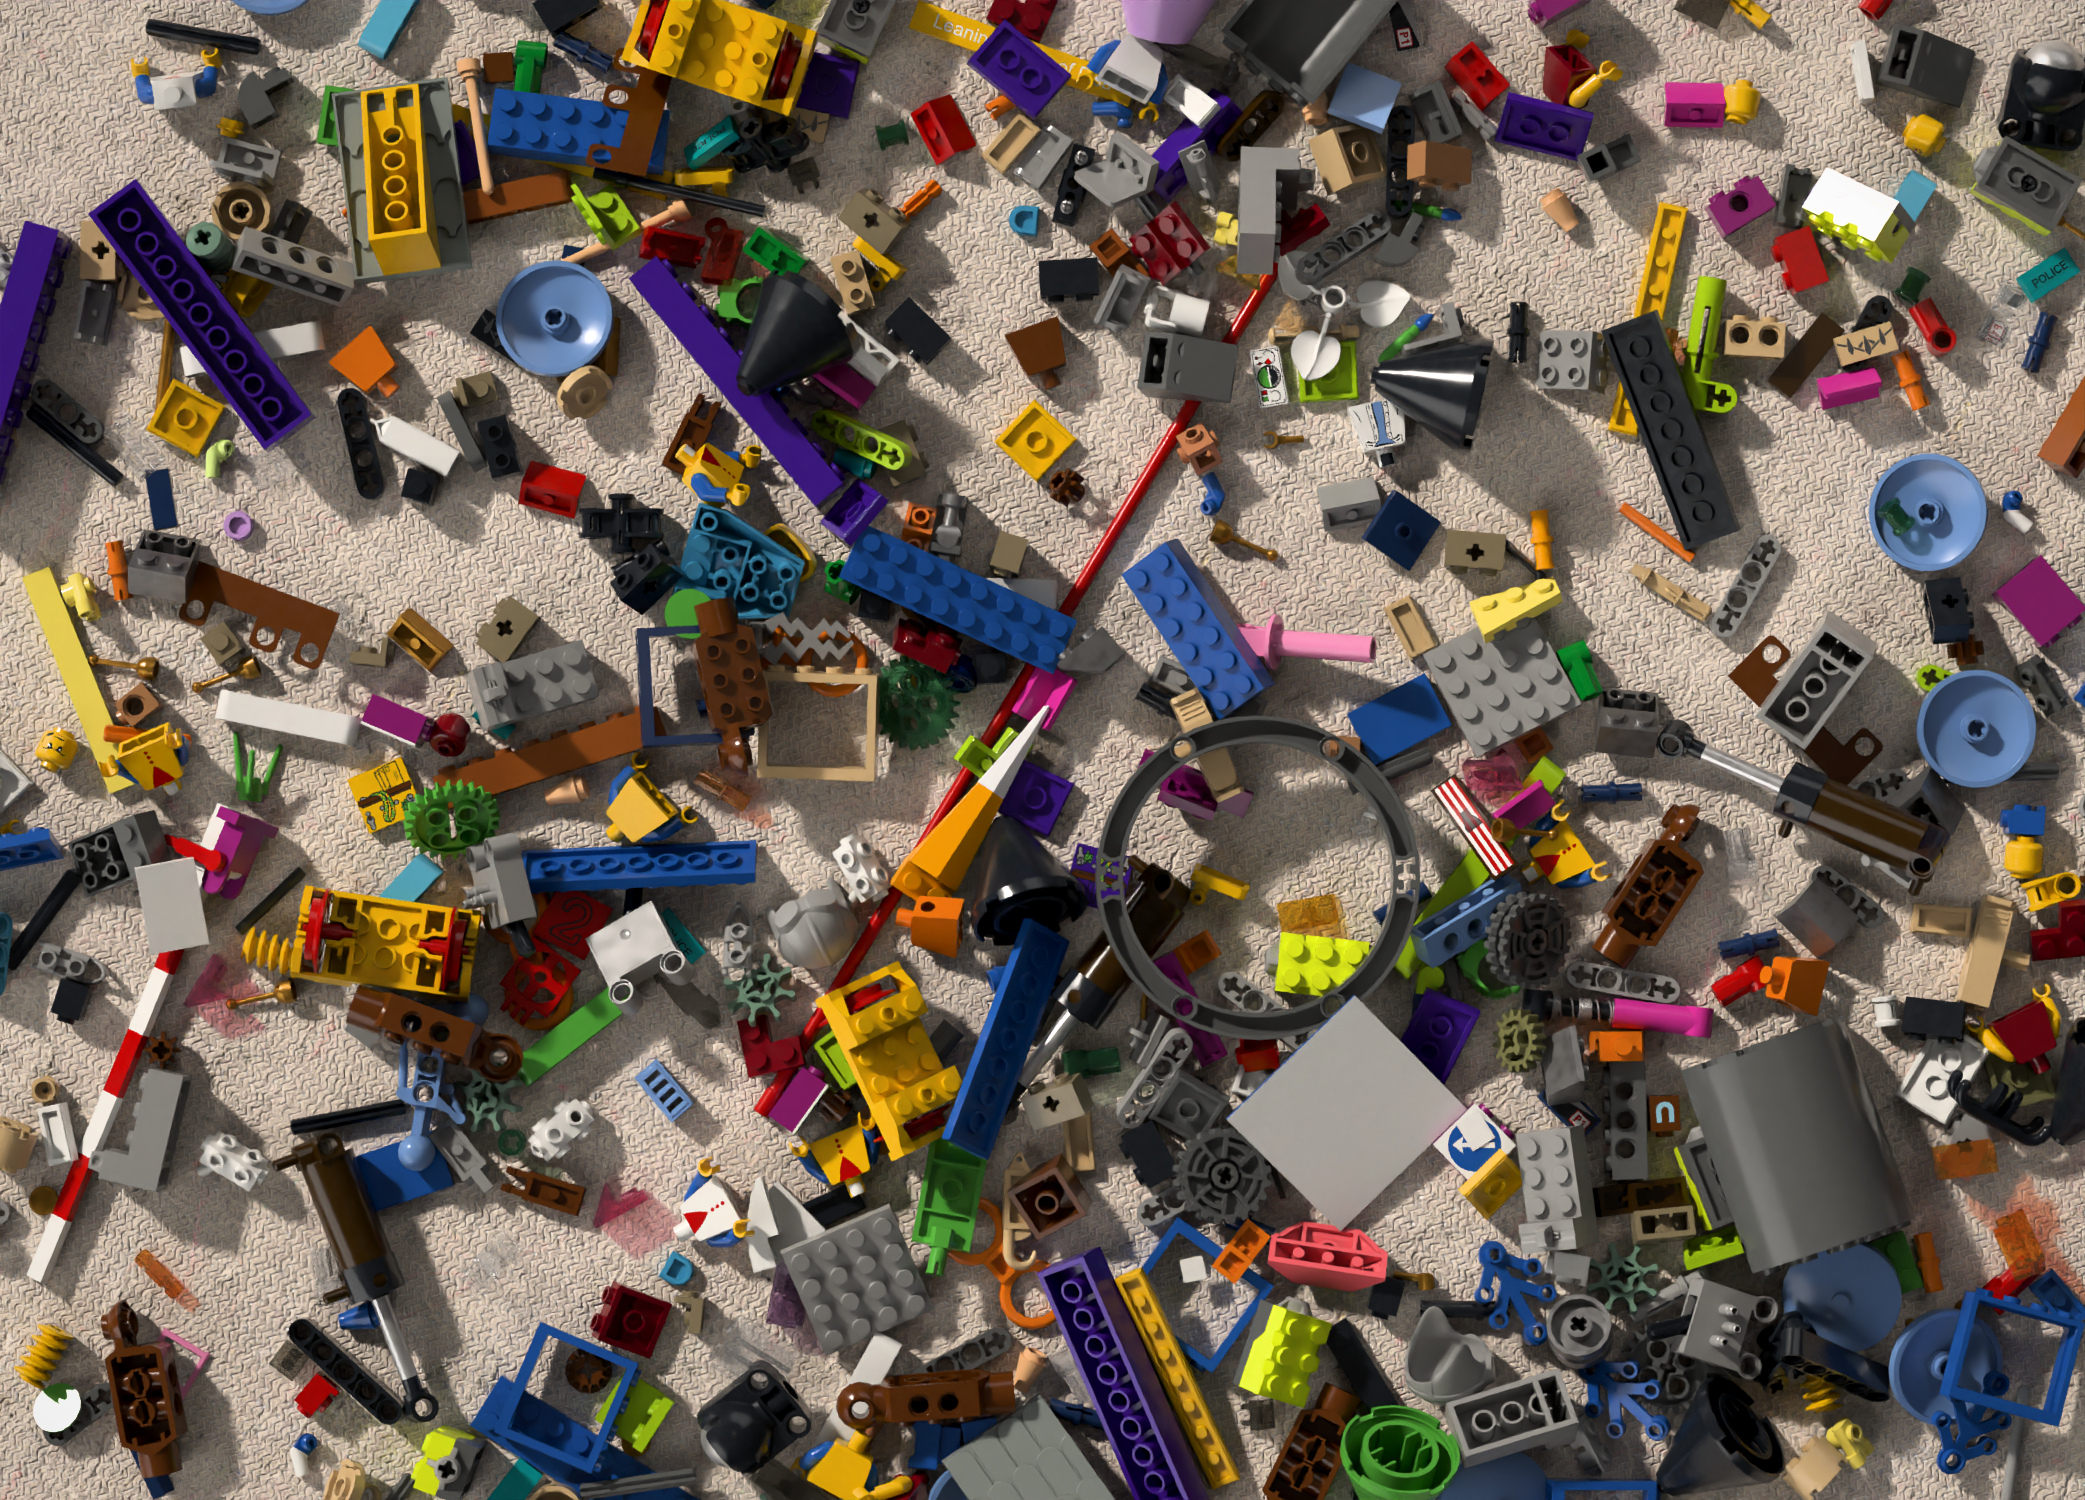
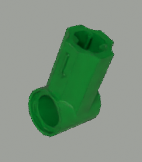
[514,40,548,94]
[824,559,862,605]
[1556,640,1603,702]

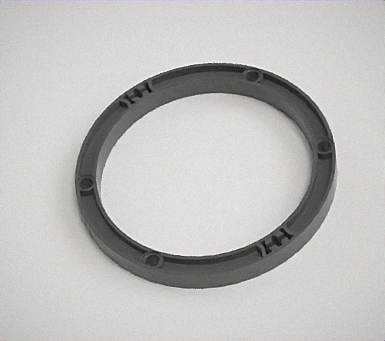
[1095,715,1420,1040]

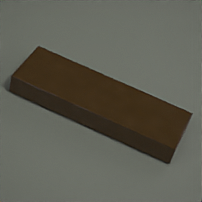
[1766,312,1845,399]

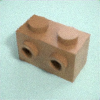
[1407,140,1472,192]

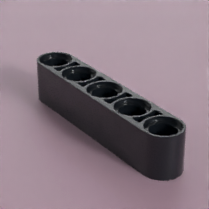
[288,1317,404,1425]
[1780,1328,1890,1402]

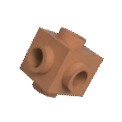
[1176,423,1223,476]

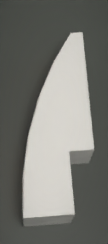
[747,1176,782,1273]

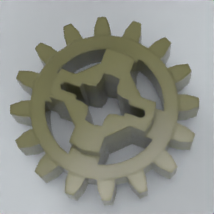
[1493,1009,1547,1073]

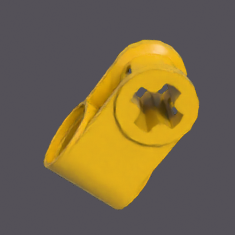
[2020,872,2081,912]

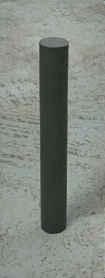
[235,866,307,935]

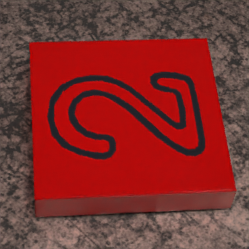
[532,890,613,961]

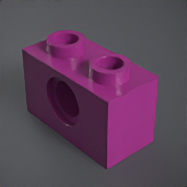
[1705,175,1776,239]

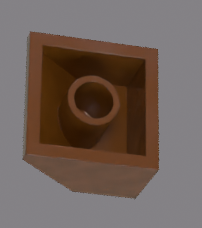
[1007,1153,1093,1241]

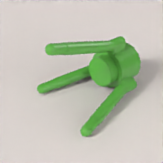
[233,731,283,802]

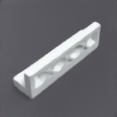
[837,311,900,387]

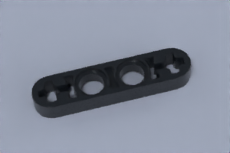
[1385,105,1415,220]
[337,388,385,500]

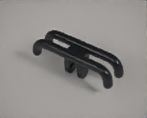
[1947,1070,2053,1147]

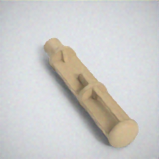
[1268,323,1359,345]
[1630,563,1712,621]

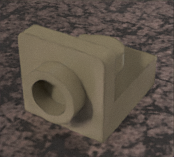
[452,371,499,409]
[200,622,246,668]
[350,637,396,669]
[674,1290,706,1335]

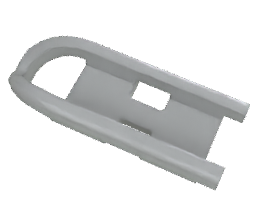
[722,902,753,978]
[32,940,107,985]

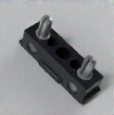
[1052,144,1096,227]

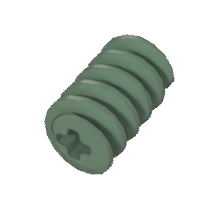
[186,222,235,272]

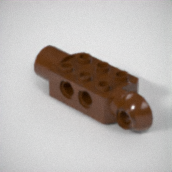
[692,597,773,777]
[1591,804,1704,970]
[346,985,523,1082]
[101,1300,188,1478]
[836,1368,1016,1430]
[1262,1381,1362,1500]

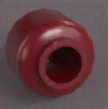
[429,713,471,757]

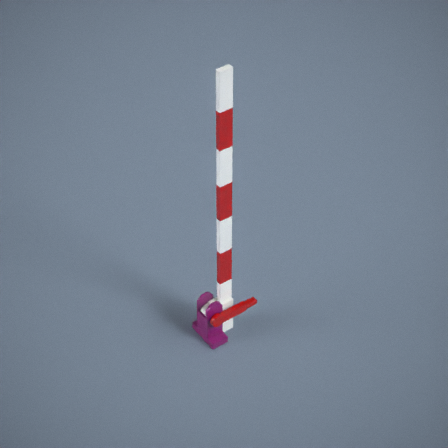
[27,803,279,1284]

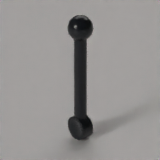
[1505,539,1546,580]

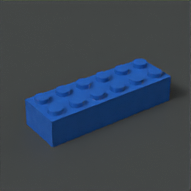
[487,88,671,175]
[1121,539,1275,720]

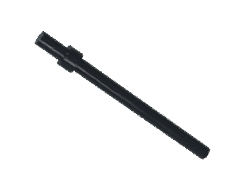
[593,167,766,217]

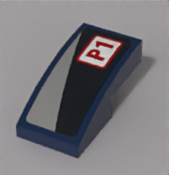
[1537,1088,1602,1137]

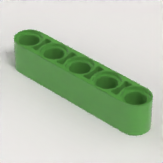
[517,986,630,1087]

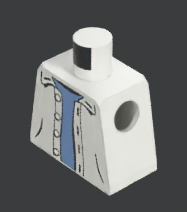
[1347,399,1405,468]

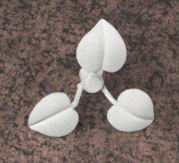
[1278,251,1410,381]

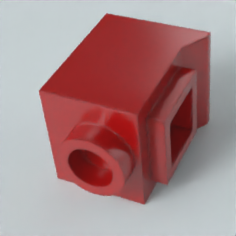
[1235,1039,1280,1073]

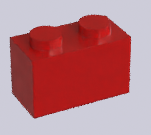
[1771,226,1829,296]

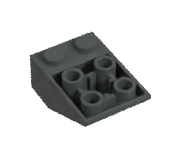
[1875,23,1976,108]
[1137,331,1239,403]
[68,810,172,897]

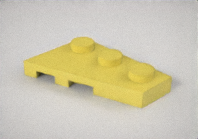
[1469,576,1563,644]

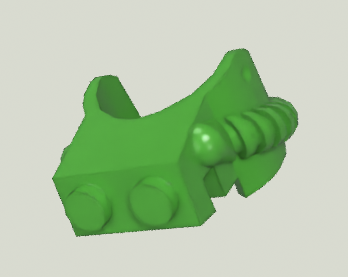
[715,276,764,330]
[1455,938,1522,1000]

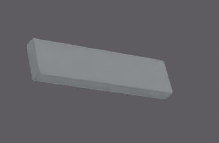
[1149,655,1268,718]

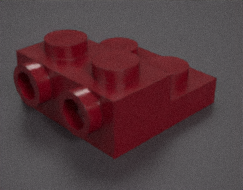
[1129,201,1211,286]
[892,618,962,674]
[590,1281,672,1359]

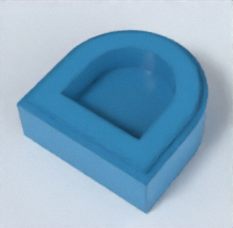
[1009,205,1040,237]
[659,1250,694,1286]

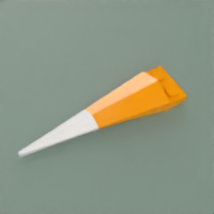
[889,705,1049,902]

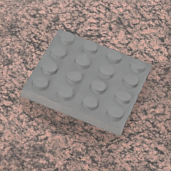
[1423,616,1582,759]
[780,1204,934,1356]

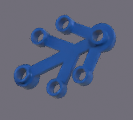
[1474,1241,1556,1347]
[1577,1359,1671,1441]
[1931,1370,2012,1474]

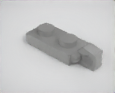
[428,1117,494,1194]

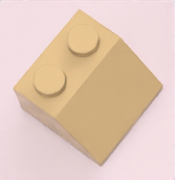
[1308,124,1387,195]

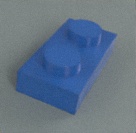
[2028,1268,2085,1329]

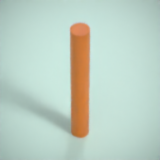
[1618,502,1696,563]

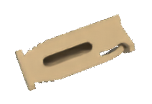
[1169,687,1245,803]
[1954,895,2030,1012]

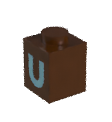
[1646,1094,1681,1137]

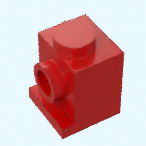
[294,1371,343,1419]

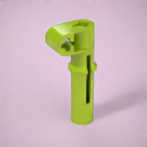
[1682,276,1737,415]

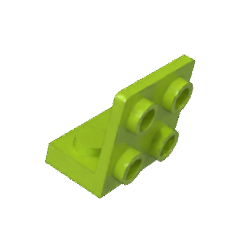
[571,183,642,251]
[595,1372,676,1453]

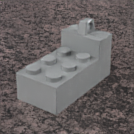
[1237,146,1315,275]
[1756,610,1877,750]
[466,640,599,733]
[88,1067,193,1192]
[1515,1125,1600,1254]
[1445,1368,1579,1469]

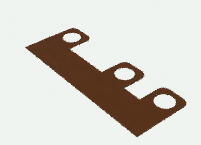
[586,48,672,177]
[179,561,340,669]
[1728,636,1883,785]

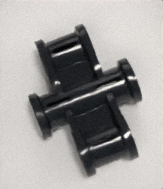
[722,117,810,173]
[579,493,664,554]
[1753,1311,1817,1397]

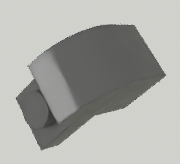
[238,67,294,130]
[1577,134,1641,185]

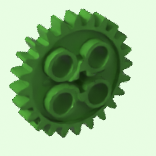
[403,779,500,860]

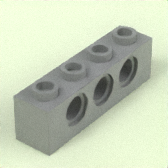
[232,226,355,308]

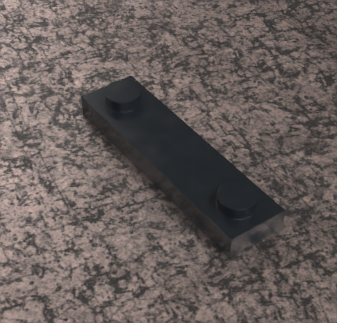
[1326,1318,1399,1414]

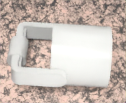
[1144,286,1210,338]

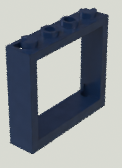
[635,623,755,749]

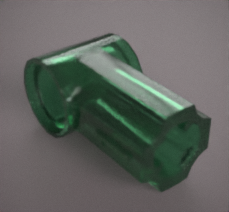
[1061,1047,1121,1079]

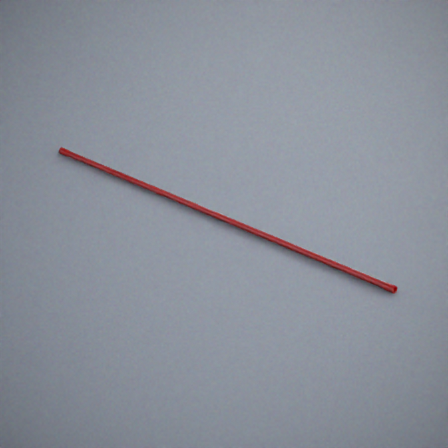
[753,208,1305,1118]

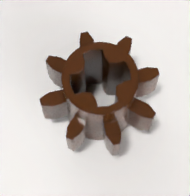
[1049,468,1085,507]
[1947,634,1985,666]
[144,1032,183,1068]
[817,1087,853,1124]

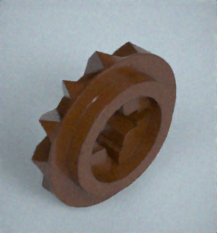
[565,1348,612,1394]

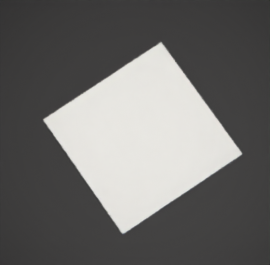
[1226,995,1467,1231]

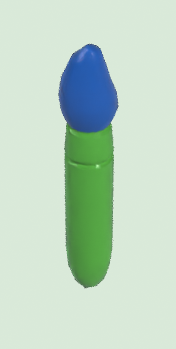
[1391,200,1462,221]
[1378,313,1433,364]

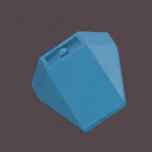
[672,502,805,619]

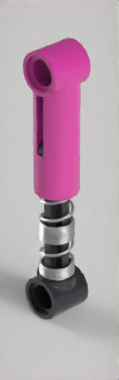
[1522,988,1714,1038]

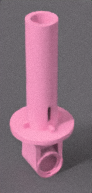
[1235,614,1377,670]

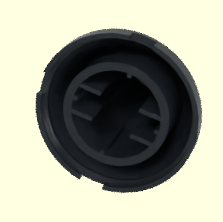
[736,269,860,397]
[1370,338,1494,456]
[970,815,1088,946]
[2050,1017,2085,1146]
[1656,1376,1786,1496]

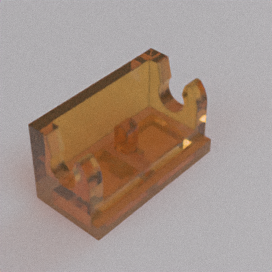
[1931,1138,1999,1180]
[1993,1209,2046,1281]

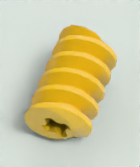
[240,927,297,979]
[14,1324,74,1390]
[1799,1375,1843,1413]

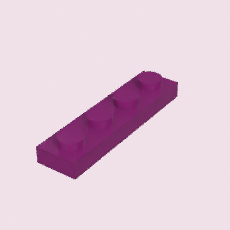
[1152,950,1228,1068]

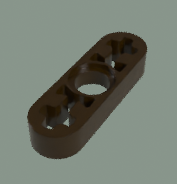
[1216,90,1285,162]

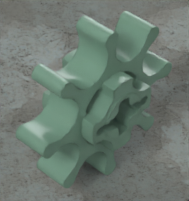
[723,953,797,1027]
[453,1062,523,1132]
[1587,1243,1658,1315]

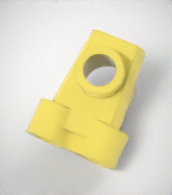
[1214,211,1238,247]
[61,572,102,622]
[1827,1417,1875,1469]

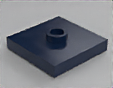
[1361,490,1441,571]

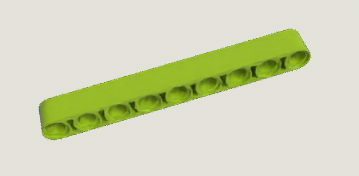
[1393,755,1567,980]

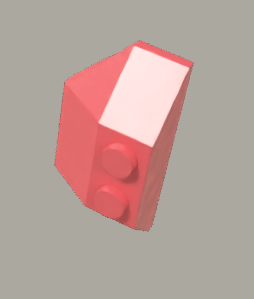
[1267,1221,1388,1292]

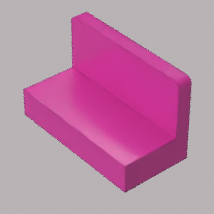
[1664,82,1726,128]
[811,364,876,411]
[1817,366,1882,410]
[1011,667,1078,731]
[1491,779,1556,829]

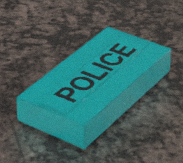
[683,115,740,171]
[2016,247,2081,303]
[662,907,706,966]

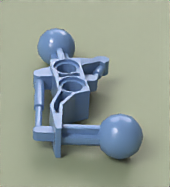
[396,993,489,1171]

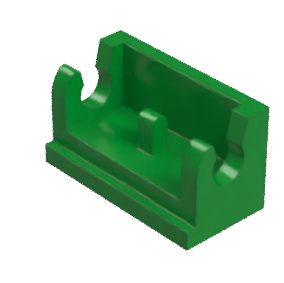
[742,225,811,276]

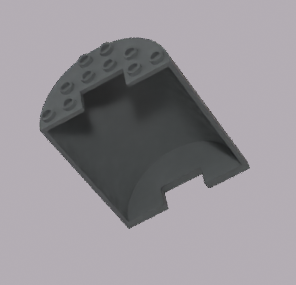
[1681,1015,1915,1276]

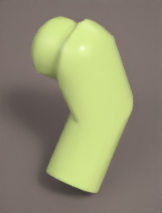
[205,439,235,478]

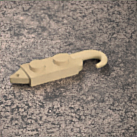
[1002,1151,1038,1271]

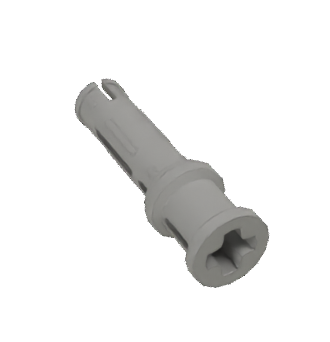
[1626,1265,1713,1324]

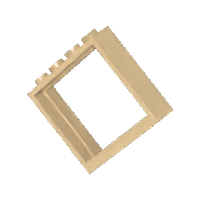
[757,665,880,782]

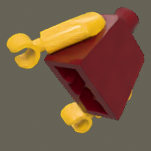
[1543,29,1623,109]
[1967,984,2061,1074]
[852,1470,930,1500]

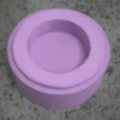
[224,511,254,541]

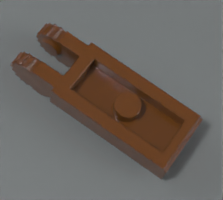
[661,393,722,476]
[500,1166,587,1216]

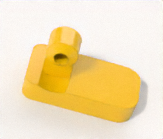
[674,166,735,197]
[852,236,908,292]
[1190,863,1250,905]

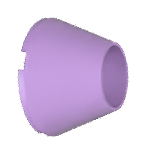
[1120,0,1217,44]

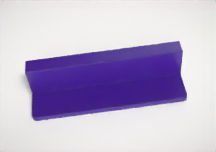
[1152,88,1242,203]

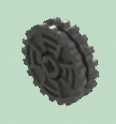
[1484,891,1571,989]
[1172,1128,1271,1224]

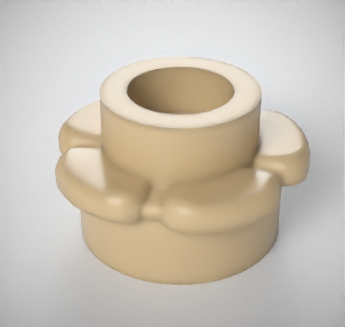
[31,1076,60,1105]

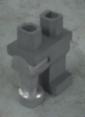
[931,493,969,564]

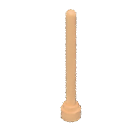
[456,58,494,195]
[561,198,692,265]

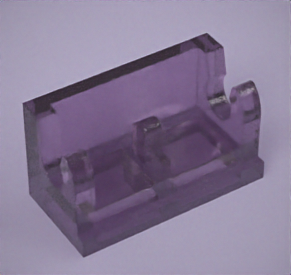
[766,1261,806,1328]

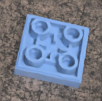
[1327,62,1402,134]

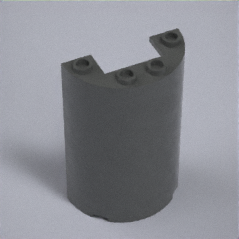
[1221,0,1398,108]

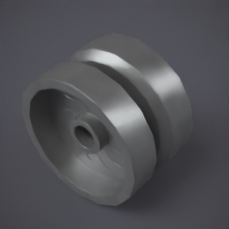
[1546,1294,1614,1369]

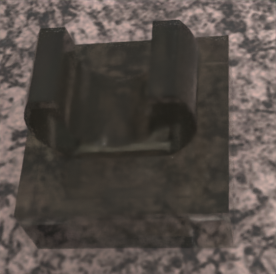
[786,156,821,194]
[269,1340,310,1381]
[1241,1398,1275,1431]

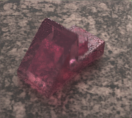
[1462,748,1523,791]
[183,954,232,1007]
[594,1182,650,1228]

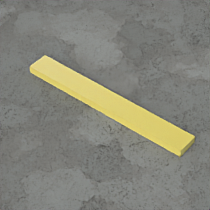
[22,567,136,794]

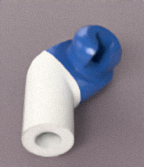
[2002,490,2033,534]
[290,1433,318,1477]

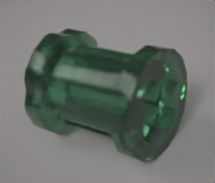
[875,119,910,151]
[1894,266,1931,305]
[1877,497,1916,537]
[498,1129,527,1156]

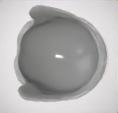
[766,878,858,969]
[1404,1306,1496,1406]

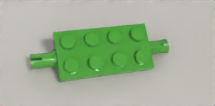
[911,1126,987,1277]

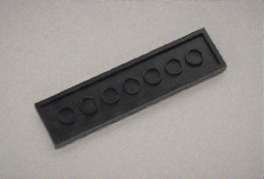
[1601,310,1741,550]

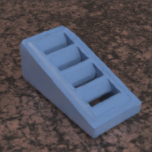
[635,1059,695,1122]

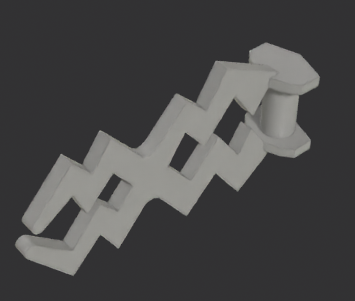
[749,612,854,665]

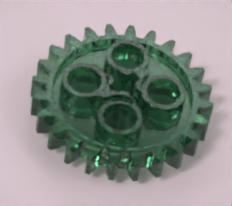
[879,655,961,750]

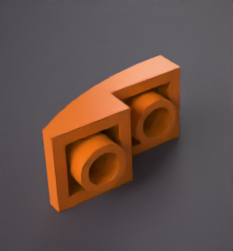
[901,502,938,552]

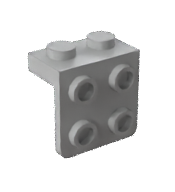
[1074,132,1160,207]
[209,137,282,189]
[1401,301,1464,356]
[1536,330,1609,394]

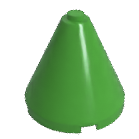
[1340,1405,1460,1500]

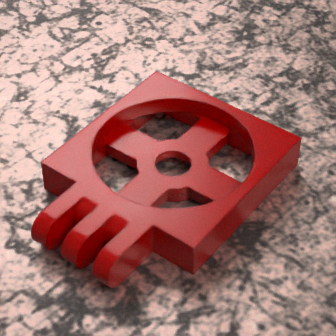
[499,936,582,1026]

